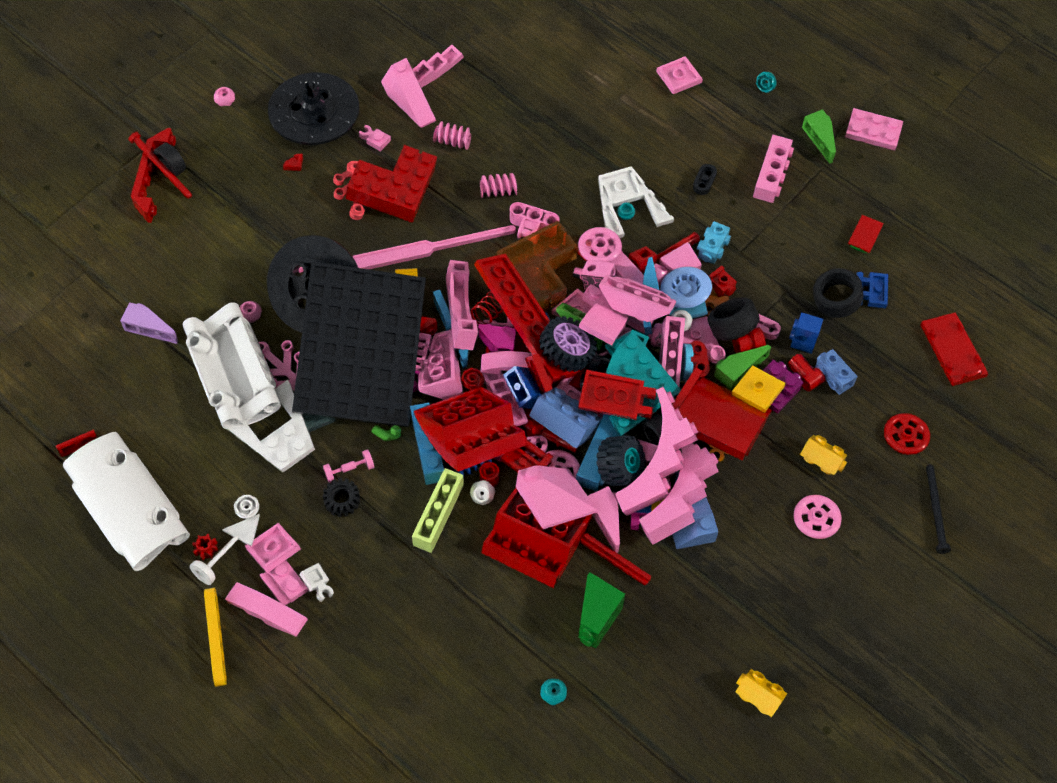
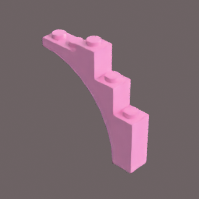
[615,387,698,516]
[639,443,718,545]

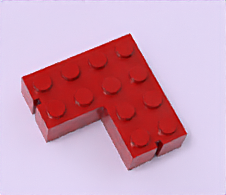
[346,145,437,223]

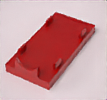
[920,312,988,386]

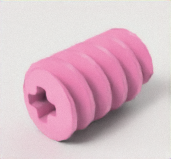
[433,121,471,150]
[480,173,517,198]

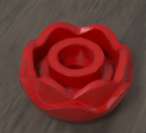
[460,368,485,390]

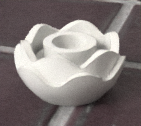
[671,310,692,332]
[470,480,495,505]
[234,495,259,519]

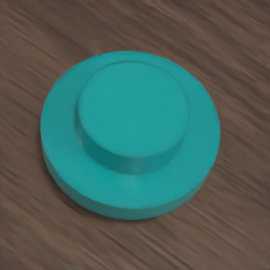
[617,203,635,220]

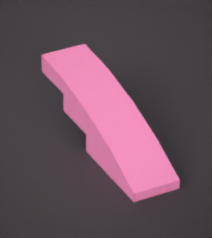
[413,45,464,88]
[482,370,528,426]
[225,582,308,637]

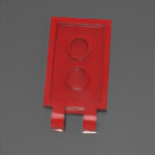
[578,370,657,420]

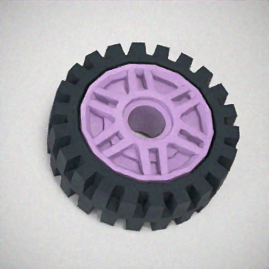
[539,316,597,372]

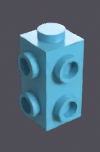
[697,221,731,264]

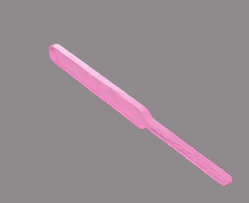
[299,225,516,273]

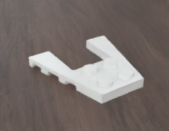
[598,166,674,238]
[227,380,315,472]

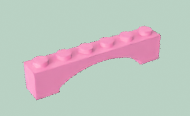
[446,260,478,350]

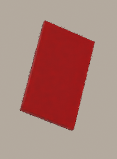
[848,215,884,253]

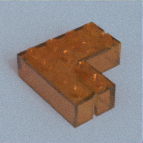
[496,221,578,311]

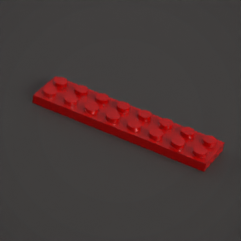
[474,254,582,382]

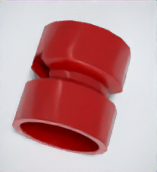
[732,327,766,354]

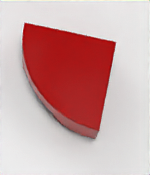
[283,154,303,171]

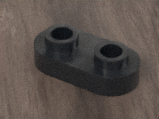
[693,164,717,195]

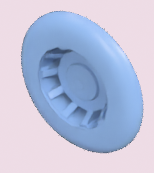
[660,267,712,308]

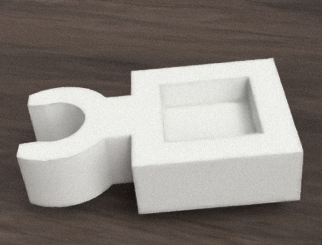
[300,563,334,602]

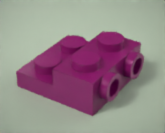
[763,360,803,414]

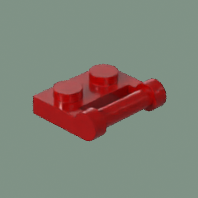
[501,436,554,473]

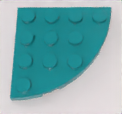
[606,331,681,436]

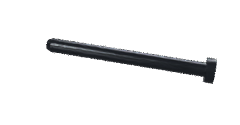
[926,464,951,554]

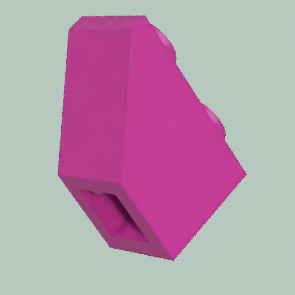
[478,324,516,352]

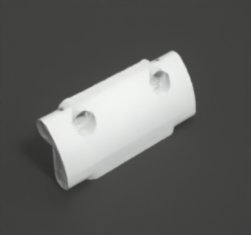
[182,303,281,429]
[63,432,190,571]

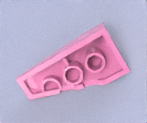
[381,58,436,128]
[418,329,463,400]

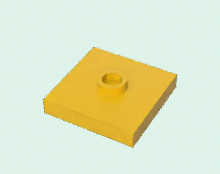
[732,365,785,413]

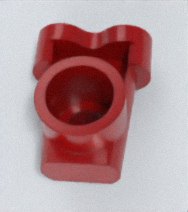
[519,408,544,437]

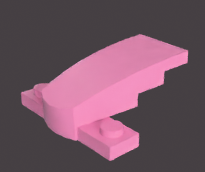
[578,284,654,345]

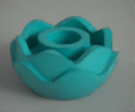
[756,72,777,93]
[541,678,567,705]

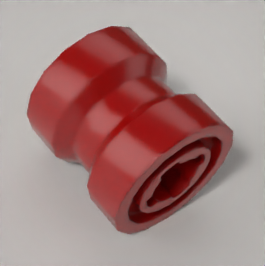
[479,462,499,487]

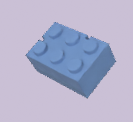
[529,387,602,448]

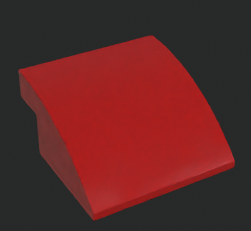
[679,377,772,461]
[414,387,527,472]
[481,488,593,588]

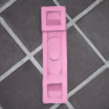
[480,351,532,374]

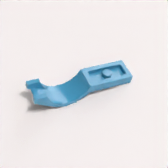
[433,290,470,368]

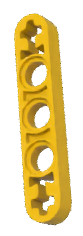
[204,587,227,687]

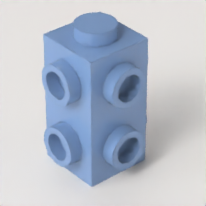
[815,349,858,395]

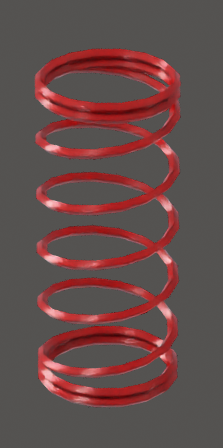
[470,291,503,325]

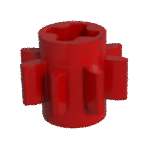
[192,534,219,561]

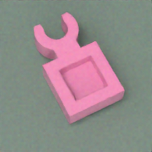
[359,125,391,152]

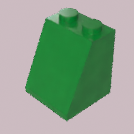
[578,572,625,648]

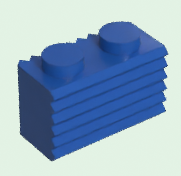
[503,366,542,409]

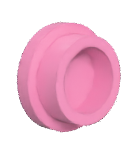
[707,345,726,364]

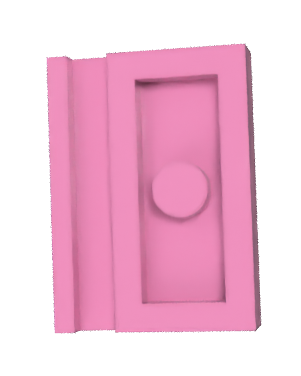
[260,560,308,606]

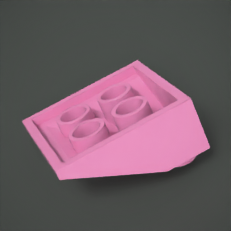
[516,465,597,529]

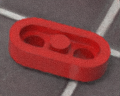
[690,341,710,379]

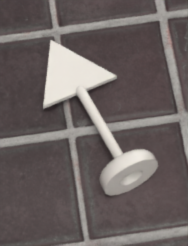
[190,514,260,585]

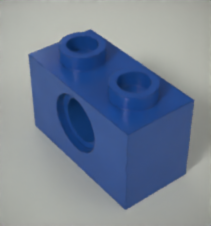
[789,312,823,354]

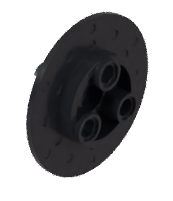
[268,72,359,145]
[267,235,358,332]

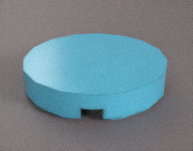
[680,344,694,381]

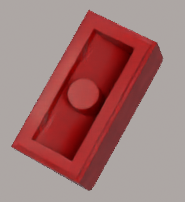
[56,430,98,457]

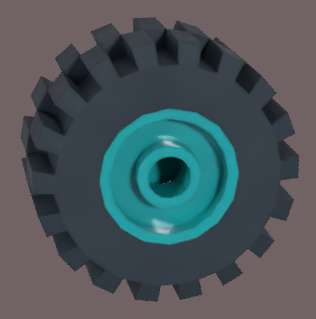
[596,435,646,486]

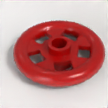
[884,413,930,455]

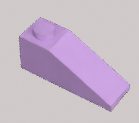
[120,302,178,344]

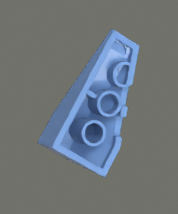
[672,472,718,549]

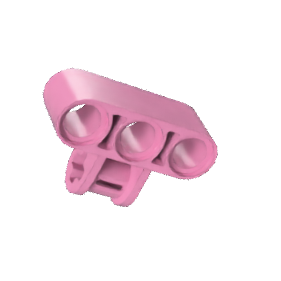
[510,202,560,243]

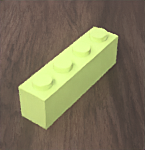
[412,468,464,553]

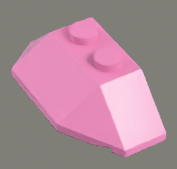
[599,275,676,322]

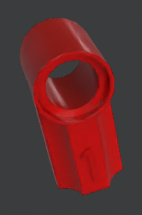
[787,354,825,392]

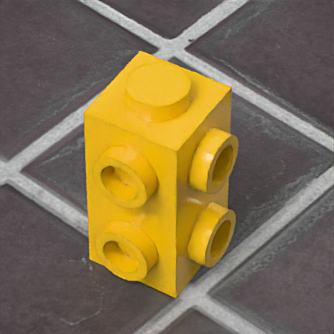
[800,435,847,475]
[736,669,788,717]

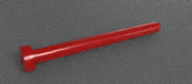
[128,132,192,199]

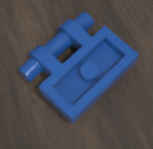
[856,272,888,308]

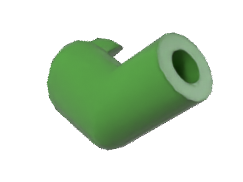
[372,425,401,441]

